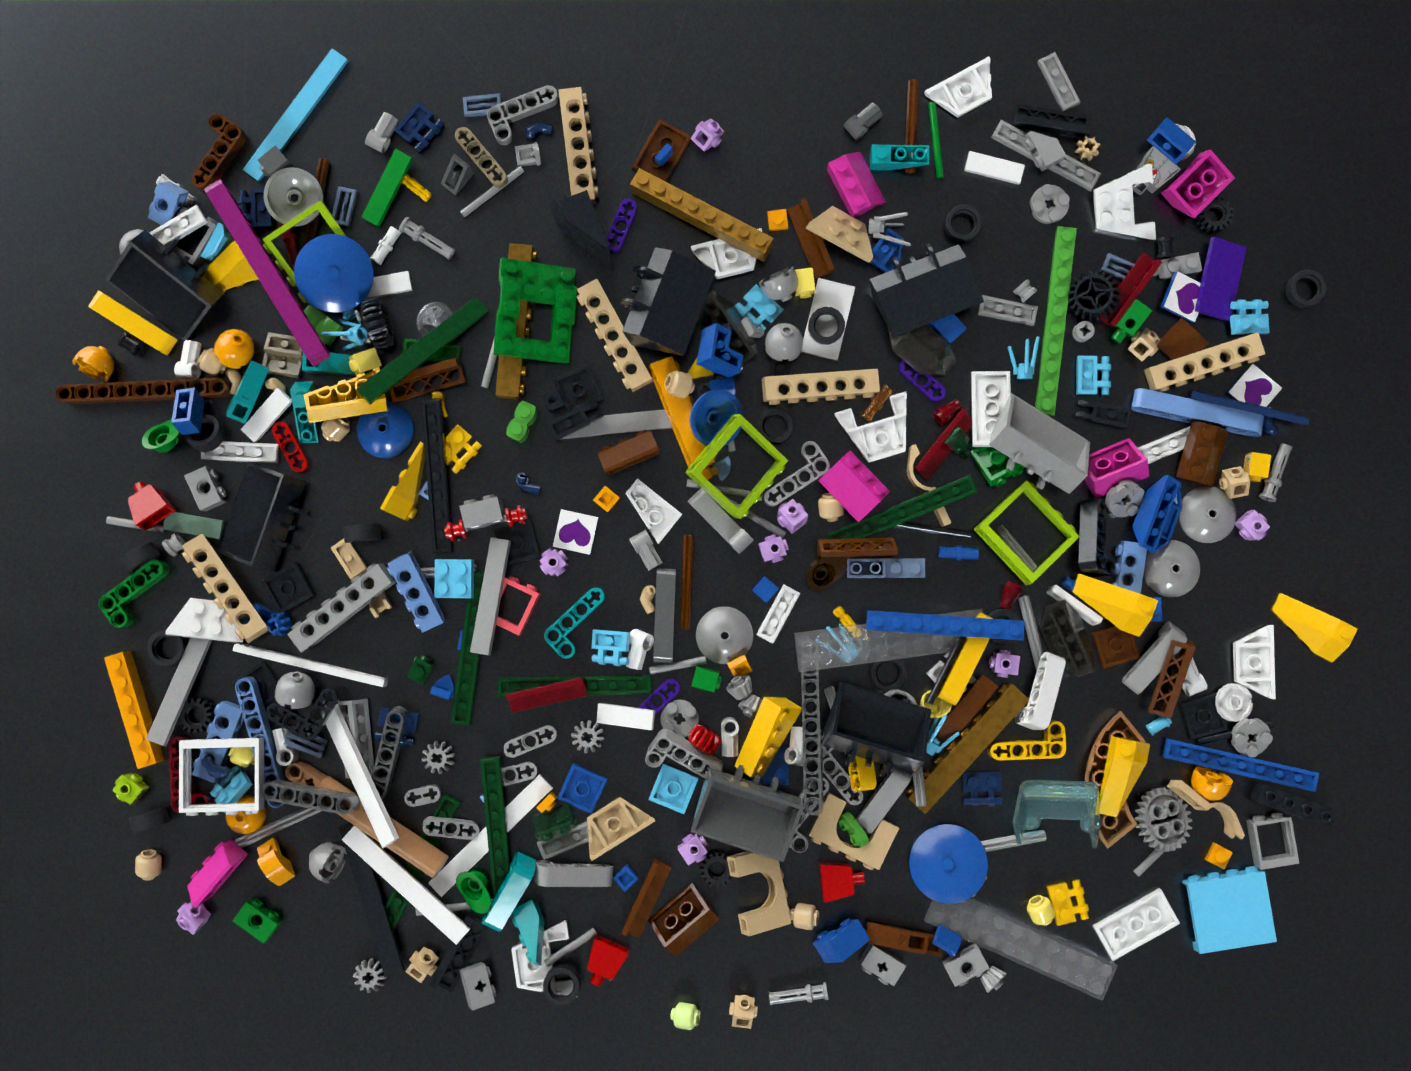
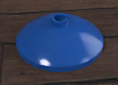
[690,390,743,446]
[357,401,415,458]

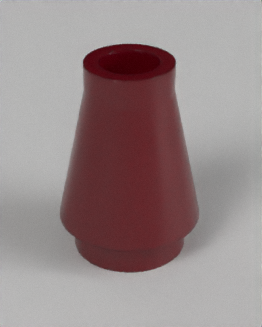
[933,399,962,426]
[1000,580,1022,610]

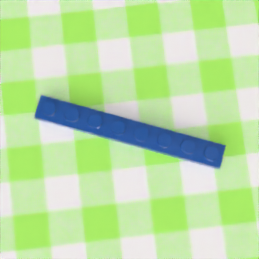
[866,610,1025,641]
[1162,738,1319,792]

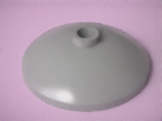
[264,167,323,226]
[1178,486,1236,543]
[1143,540,1200,597]
[696,607,753,664]

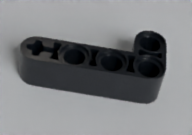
[1078,498,1114,577]

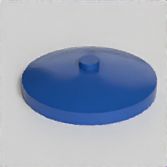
[294,234,374,312]
[909,824,988,904]

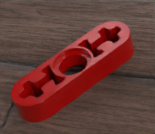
[272,422,309,473]

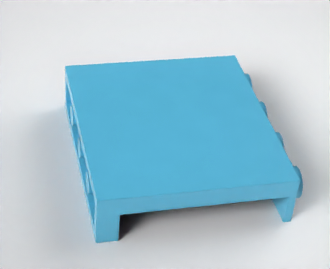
[1182,866,1277,954]

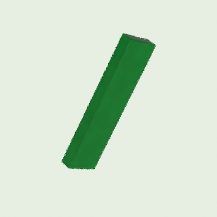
[362,149,413,227]

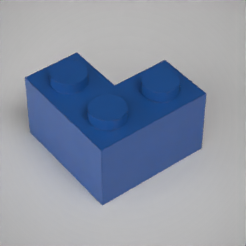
[696,323,743,378]
[813,919,871,963]

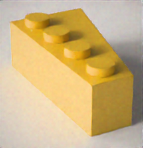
[304,367,387,423]
[734,697,802,778]

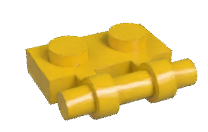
[445,424,482,474]
[1047,880,1089,926]

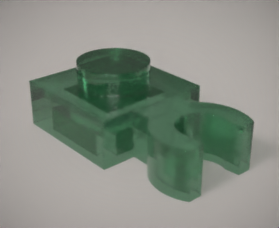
[944,427,974,459]

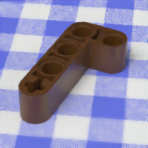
[191,113,247,193]

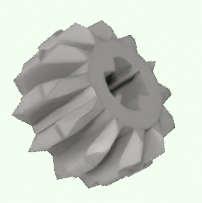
[571,720,604,753]
[422,741,455,774]
[353,958,387,993]

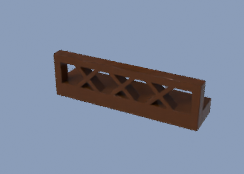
[787,198,834,280]
[390,358,466,403]
[817,537,898,560]
[1148,640,1196,718]
[621,858,672,938]

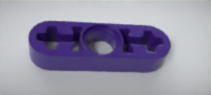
[606,199,637,253]
[899,358,945,402]
[638,679,680,715]

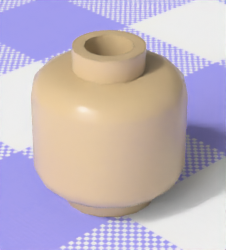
[197,348,227,377]
[664,371,695,398]
[321,417,350,442]
[818,493,844,522]
[135,850,162,881]
[790,903,819,930]

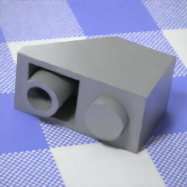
[1024,131,1066,171]

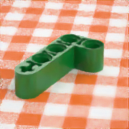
[99,560,170,628]

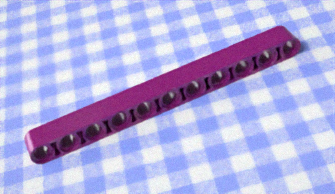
[204,178,331,366]

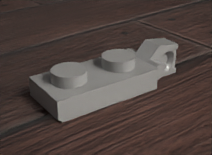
[1153,252,1203,280]

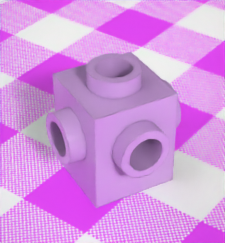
[690,119,725,151]
[777,499,808,534]
[1234,510,1270,541]
[758,534,789,563]
[539,548,568,577]
[989,649,1020,678]
[677,833,709,865]
[176,901,211,935]

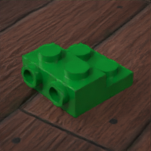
[971,447,1024,487]

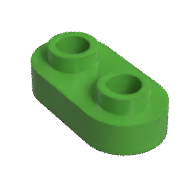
[838,812,869,848]

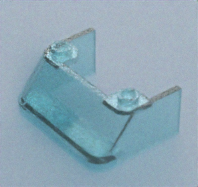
[1012,780,1100,848]

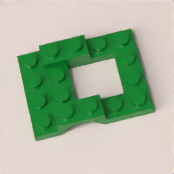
[493,258,577,364]

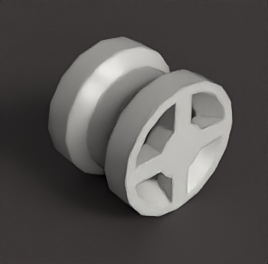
[1013,279,1038,303]
[1072,321,1095,342]
[162,532,185,557]

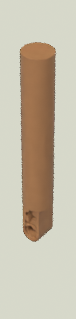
[285,760,449,879]

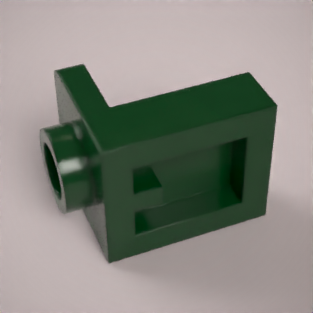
[406,654,435,685]

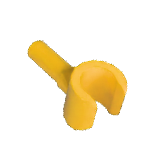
[432,391,448,417]

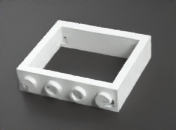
[179,738,264,816]

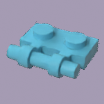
[734,284,784,331]
[1230,299,1270,335]
[1076,356,1111,395]
[591,629,630,666]
[210,764,253,813]

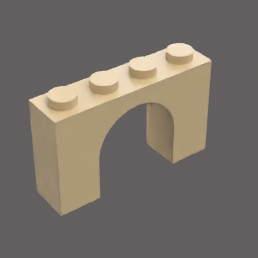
[808,791,899,870]
[727,851,791,936]

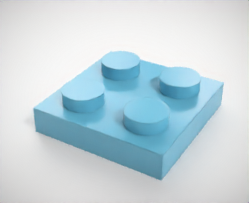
[434,559,474,598]
[648,763,699,814]

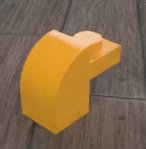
[257,838,295,886]

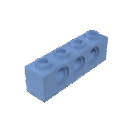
[1111,541,1147,594]
[387,551,446,633]
[192,701,244,783]

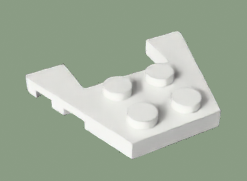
[1093,164,1156,240]
[834,392,907,463]
[512,920,578,998]

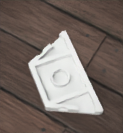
[924,57,992,118]
[691,228,762,279]
[165,598,244,643]
[1233,625,1276,699]

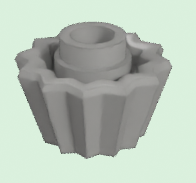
[726,675,753,700]
[738,694,762,718]
[980,966,1006,993]

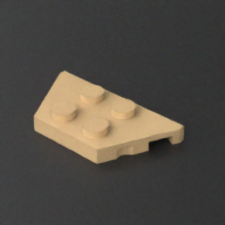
[806,206,873,263]
[587,797,655,861]

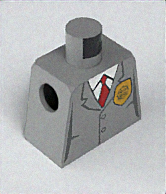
[1133,146,1181,195]

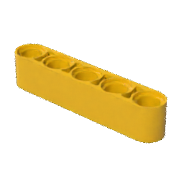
[88,290,178,356]
[937,612,993,706]
[848,756,877,792]

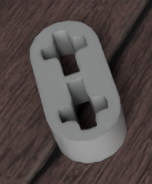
[404,784,442,807]

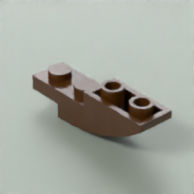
[866,922,942,956]

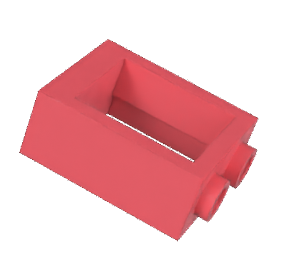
[496,575,541,635]

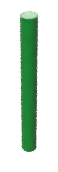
[928,102,944,179]

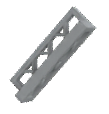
[338,698,374,778]

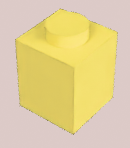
[795,268,815,298]
[348,347,382,375]

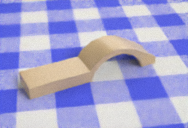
[906,444,951,527]
[331,539,392,618]
[1167,780,1245,839]

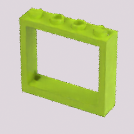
[263,200,347,304]
[685,414,788,519]
[974,480,1079,585]

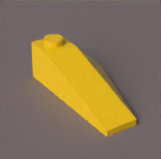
[203,241,259,292]
[380,441,425,521]
[1072,574,1158,637]
[1271,593,1358,662]
[1096,736,1150,817]

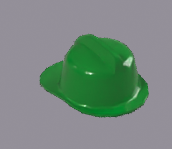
[142,419,180,453]
[456,869,491,914]

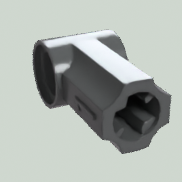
[843,102,883,140]

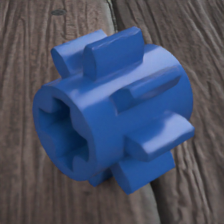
[267,612,291,636]

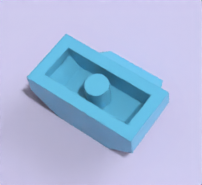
[201,222,233,263]

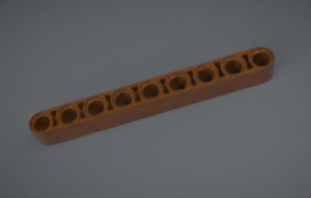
[55,378,231,404]

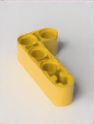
[987,720,1066,760]

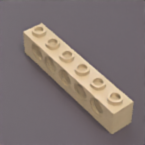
[559,87,599,205]
[576,279,653,392]
[1144,332,1265,392]
[761,369,880,405]
[182,533,268,643]

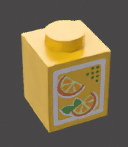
[1243,452,1271,482]

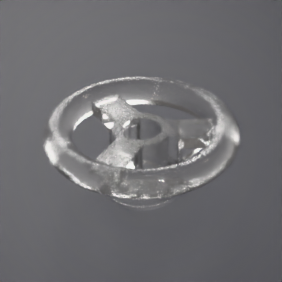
[416,302,452,336]

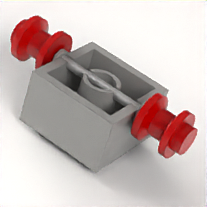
[444,494,528,541]

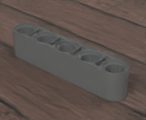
[653,568,676,663]
[372,706,408,799]
[260,780,360,815]

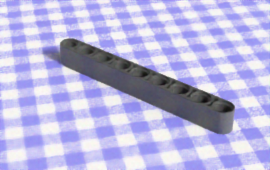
[801,640,824,816]

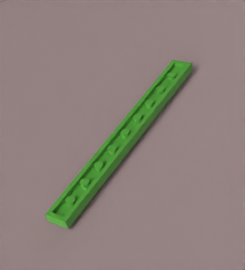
[1035,226,1077,417]

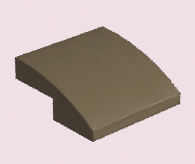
[262,332,303,379]

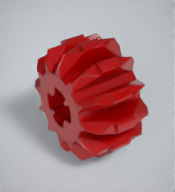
[688,724,722,755]

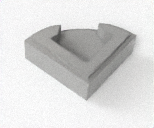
[741,317,764,338]

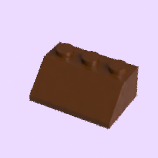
[1176,422,1229,487]
[598,429,660,476]
[648,883,720,957]

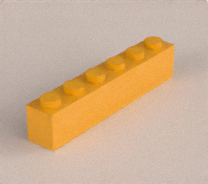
[648,356,716,468]
[104,651,165,769]

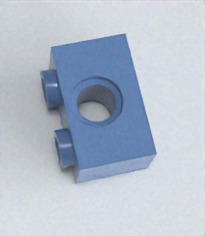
[148,181,189,225]

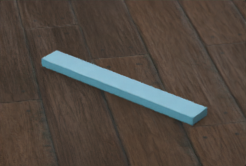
[243,48,349,182]

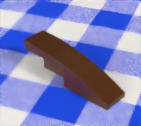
[933,674,998,743]

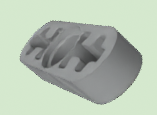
[504,725,558,758]
[501,761,538,786]
[422,816,479,840]

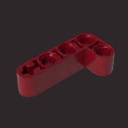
[169,735,214,813]

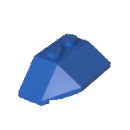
[1132,475,1182,554]

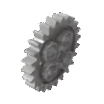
[1135,787,1192,852]

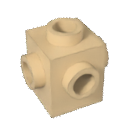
[1128,328,1160,361]
[1219,466,1250,499]
[406,947,439,983]
[729,995,758,1029]

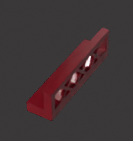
[1100,253,1163,327]
[913,408,972,481]
[506,676,588,713]

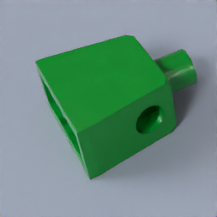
[1111,299,1153,344]

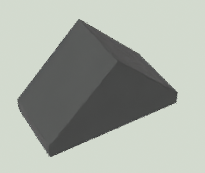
[441,154,474,195]

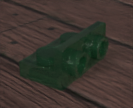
[532,804,576,842]

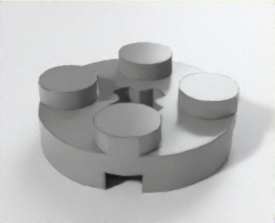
[1030,184,1070,224]
[1105,480,1144,517]
[660,699,699,738]
[1231,718,1273,758]

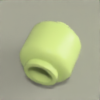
[671,1002,700,1030]

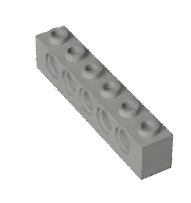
[287,563,396,653]

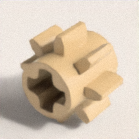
[1075,135,1100,161]

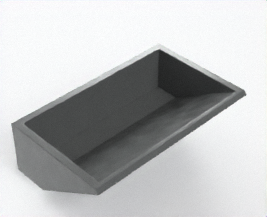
[690,764,804,862]

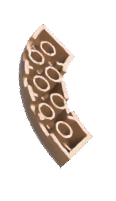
[1084,711,1146,849]

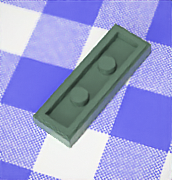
[163,512,225,539]

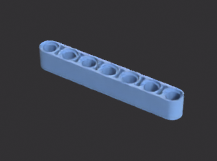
[1131,388,1264,437]
[235,676,286,808]

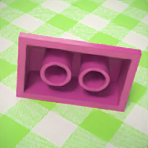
[1161,149,1235,218]
[826,152,886,218]
[1084,438,1149,498]
[818,450,890,522]
[187,839,248,908]

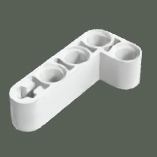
[1014,652,1066,730]

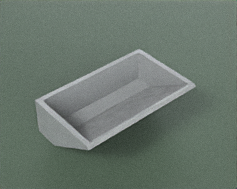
[989,393,1090,494]

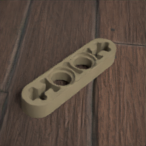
[455,127,508,188]

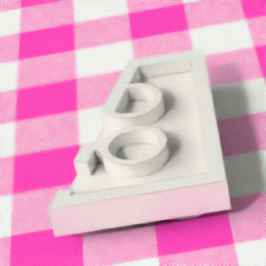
[626,478,682,544]

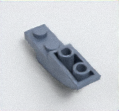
[847,558,926,578]

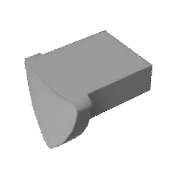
[515,142,542,167]

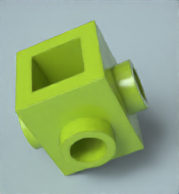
[112,773,149,805]

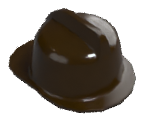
[807,557,847,592]

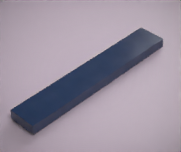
[1189,390,1310,426]

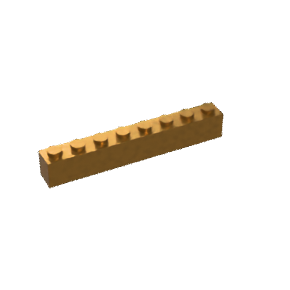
[630,168,774,262]
[495,243,537,400]
[906,683,1029,814]

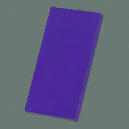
[1195,237,1247,321]

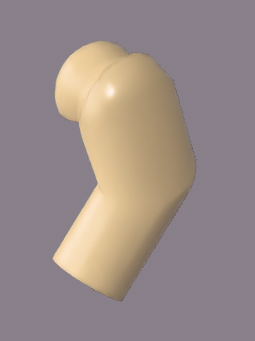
[225,368,242,395]
[265,378,286,393]
[640,585,656,614]

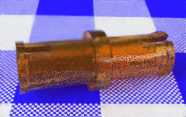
[861,385,893,422]

